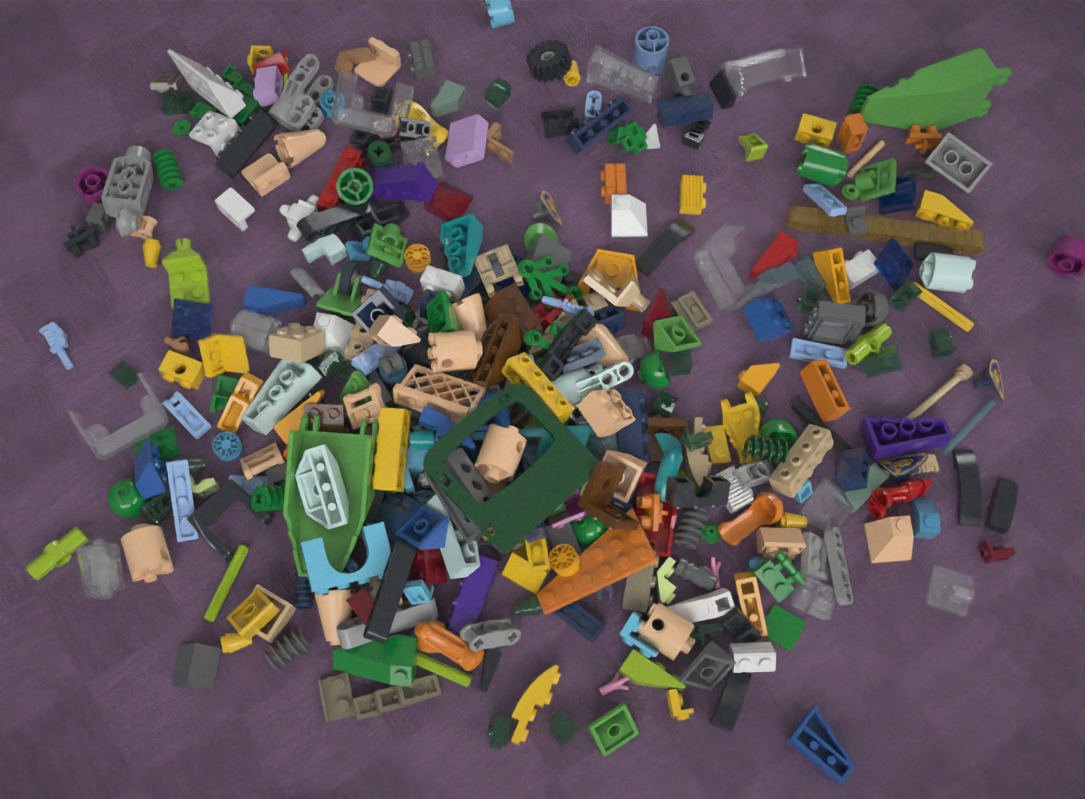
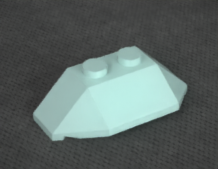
[295,444,349,529]

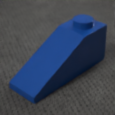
[242,285,306,316]

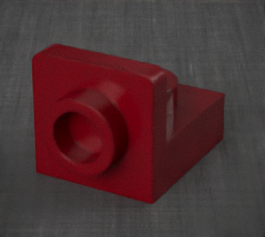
[979,540,1016,564]

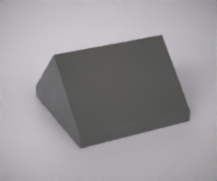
[679,640,736,691]
[172,643,222,691]

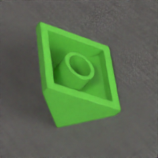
[653,315,702,352]
[586,702,639,757]

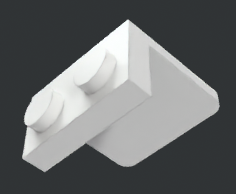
[189,111,240,156]

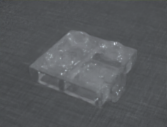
[924,565,975,617]
[789,574,836,623]

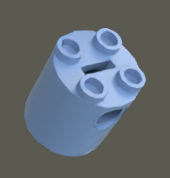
[632,26,669,76]

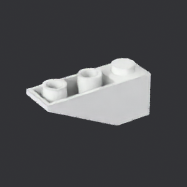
[667,588,735,623]

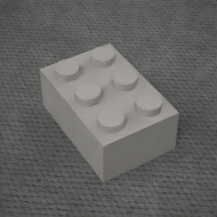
[923,132,993,194]

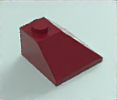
[424,182,474,222]
[641,288,670,340]

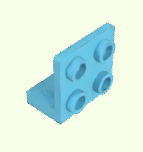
[619,611,659,658]

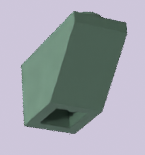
[430,80,466,117]

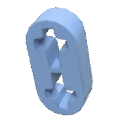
[584,90,602,120]

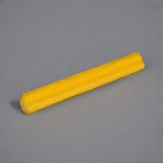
[908,281,974,332]

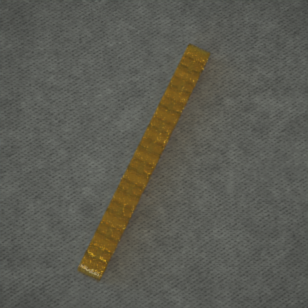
[788,206,985,255]

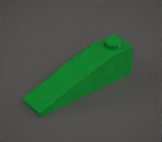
[333,635,417,687]

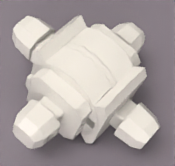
[279,195,319,242]

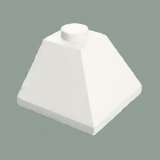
[610,194,648,237]
[314,313,355,361]

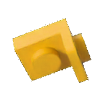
[666,689,694,721]

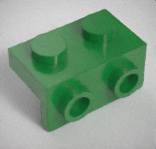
[135,426,180,460]

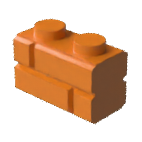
[836,113,869,154]
[600,164,627,204]

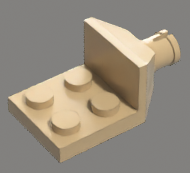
[583,269,651,313]

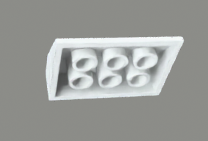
[167,49,246,118]

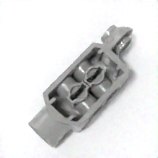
[101,145,154,237]

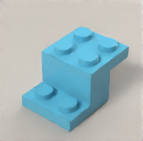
[403,425,428,499]

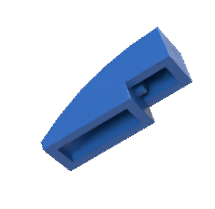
[419,406,476,453]

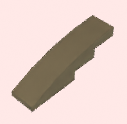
[351,674,442,721]

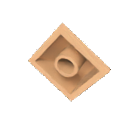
[864,515,914,563]

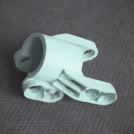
[551,362,634,422]

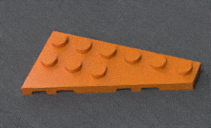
[536,508,658,615]

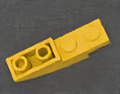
[511,665,561,745]

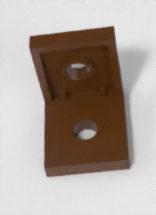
[578,461,640,531]

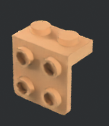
[355,37,401,87]
[242,153,291,197]

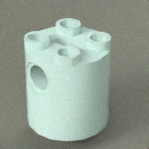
[919,252,976,293]

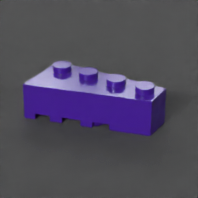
[368,162,438,202]
[859,416,952,461]
[446,553,501,637]

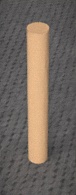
[847,140,885,178]

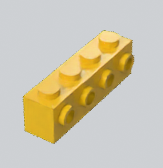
[501,352,575,423]
[372,408,411,492]

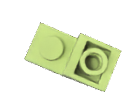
[190,475,220,499]
[655,556,676,604]

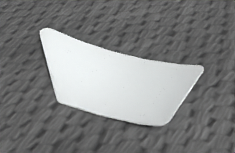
[645,124,660,149]

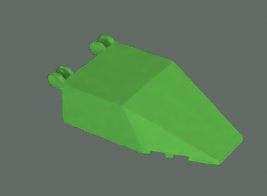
[860,48,1012,132]
[283,414,379,577]

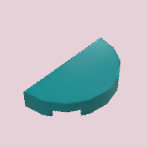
[654,433,682,455]

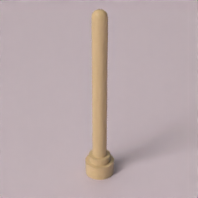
[906,364,973,420]

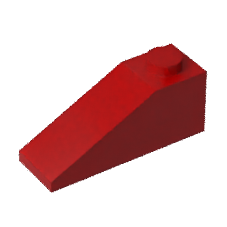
[749,231,800,280]

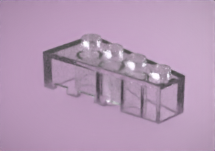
[587,45,659,103]

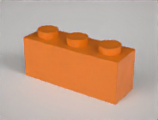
[799,359,850,422]

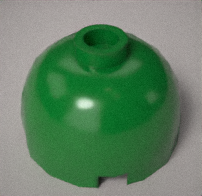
[336,168,373,205]
[637,350,671,389]
[759,418,798,450]
[107,478,149,519]
[570,512,608,548]

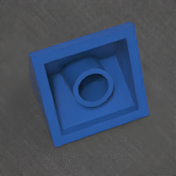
[395,504,449,550]

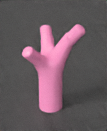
[704,557,721,589]
[599,673,629,696]

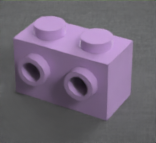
[253,65,283,107]

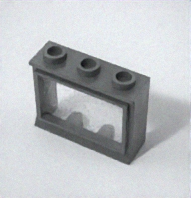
[803,301,866,347]

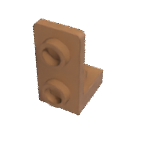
[334,47,376,79]
[485,122,513,163]

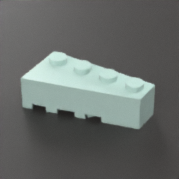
[241,359,322,435]
[425,495,480,579]

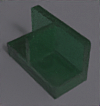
[859,344,903,378]

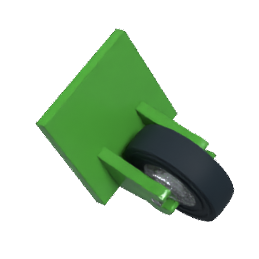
[316,261,363,316]

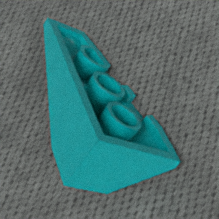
[440,214,483,277]

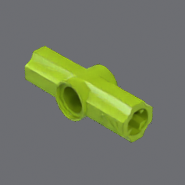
[844,323,892,365]
[26,527,89,581]

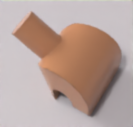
[164,336,192,357]

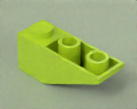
[618,649,686,691]

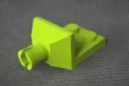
[162,238,211,310]

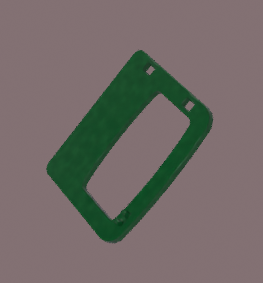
[423,384,598,553]

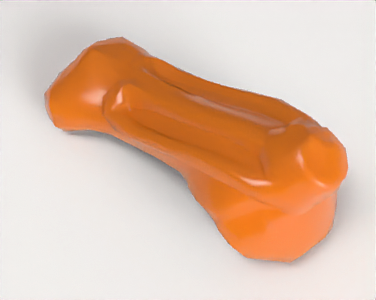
[718,492,783,546]
[415,620,485,671]

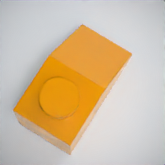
[737,363,781,399]

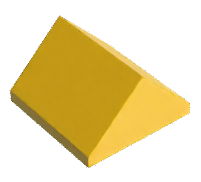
[502,540,552,595]
[226,588,280,641]

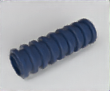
[295,563,313,609]

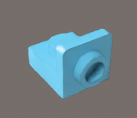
[403,580,434,605]

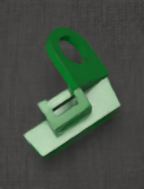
[607,121,648,155]

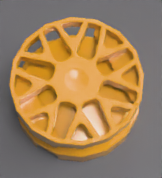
[404,244,431,273]
[549,544,581,577]

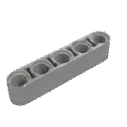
[336,595,439,649]

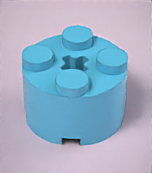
[485,0,515,29]

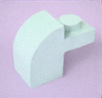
[302,234,348,265]

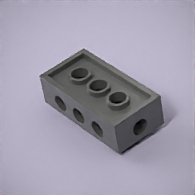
[424,448,494,544]

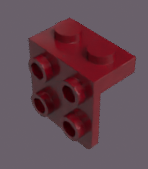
[406,548,447,585]

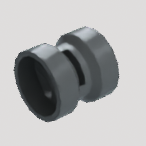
[378,351,404,376]

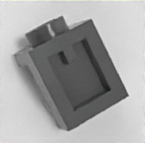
[843,206,868,236]

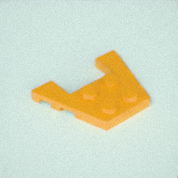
[572,249,640,312]

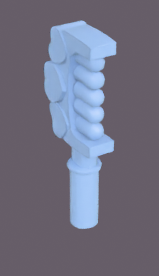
[361,276,413,307]
[542,296,594,317]
[39,322,73,370]

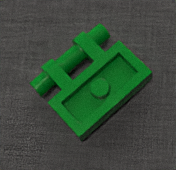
[752,550,806,602]

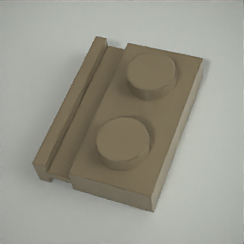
[150,74,184,92]
[670,291,713,332]
[318,673,355,723]

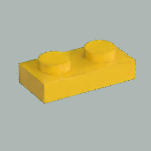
[705,425,731,466]

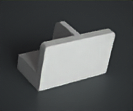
[214,188,255,232]

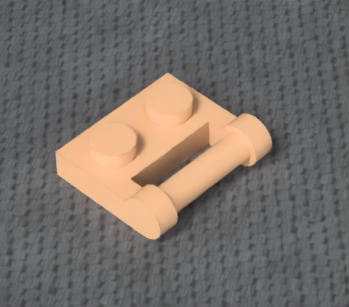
[343,383,385,429]
[240,442,285,481]

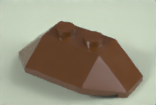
[471,313,521,388]

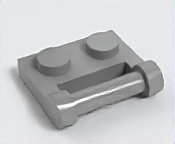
[801,532,828,580]

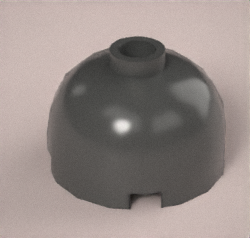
[853,289,889,327]

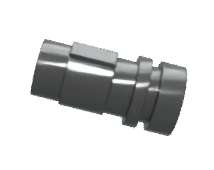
[674,556,719,592]

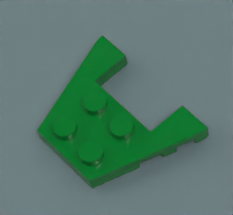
[190,64,261,126]

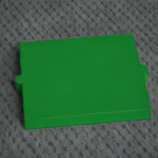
[764,604,806,652]

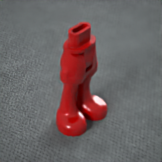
[868,478,932,520]

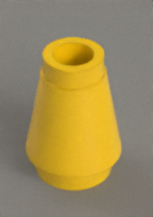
[564,60,581,86]
[142,239,162,268]
[776,511,807,529]
[220,633,253,654]

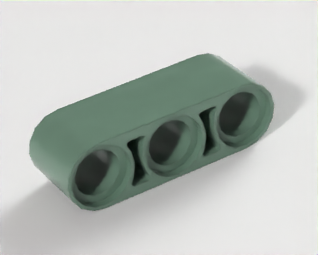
[837,462,889,514]

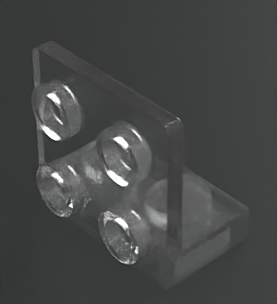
[401,136,444,179]

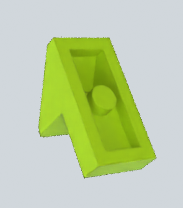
[739,133,768,162]

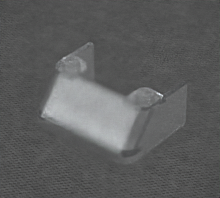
[721,48,806,96]
[331,70,414,136]
[692,222,778,312]
[68,372,169,460]

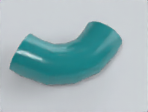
[653,449,683,501]

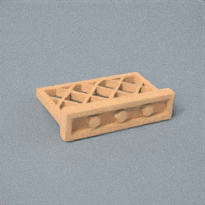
[393,364,486,424]

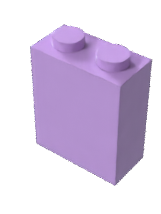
[445,114,489,168]

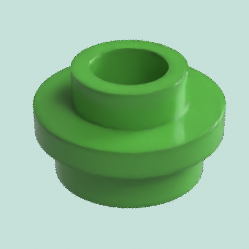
[841,184,860,201]

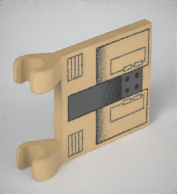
[475,244,524,298]

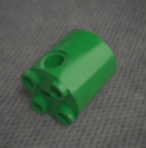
[796,142,848,188]

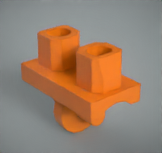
[905,125,942,154]
[637,494,668,531]

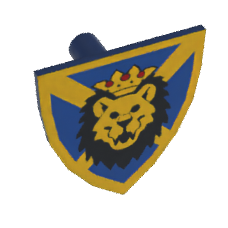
[972,359,1004,402]
[878,454,929,485]

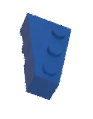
[785,706,855,785]

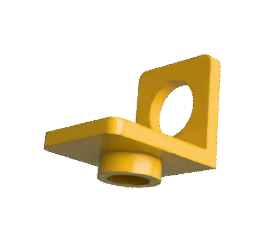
[247,45,274,75]

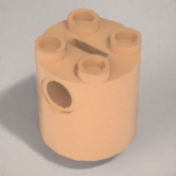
[428,330,483,373]
[474,424,527,484]
[121,523,174,583]
[636,602,696,661]

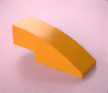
[217,372,264,434]

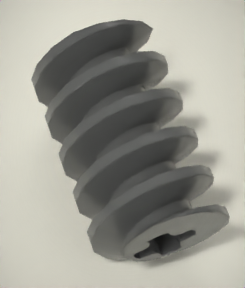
[673,507,708,550]
[262,627,309,670]

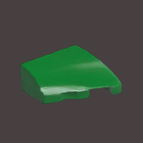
[210,375,240,412]

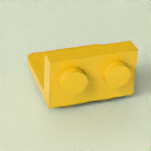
[198,334,250,378]

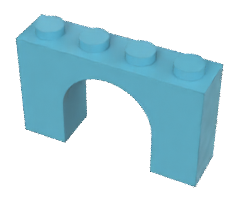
[300,522,391,596]

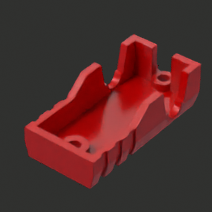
[635,472,677,560]

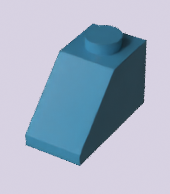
[911,499,940,539]

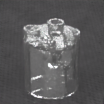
[229,309,286,355]
[76,539,126,600]

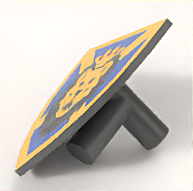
[532,190,563,227]

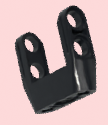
[187,479,273,563]

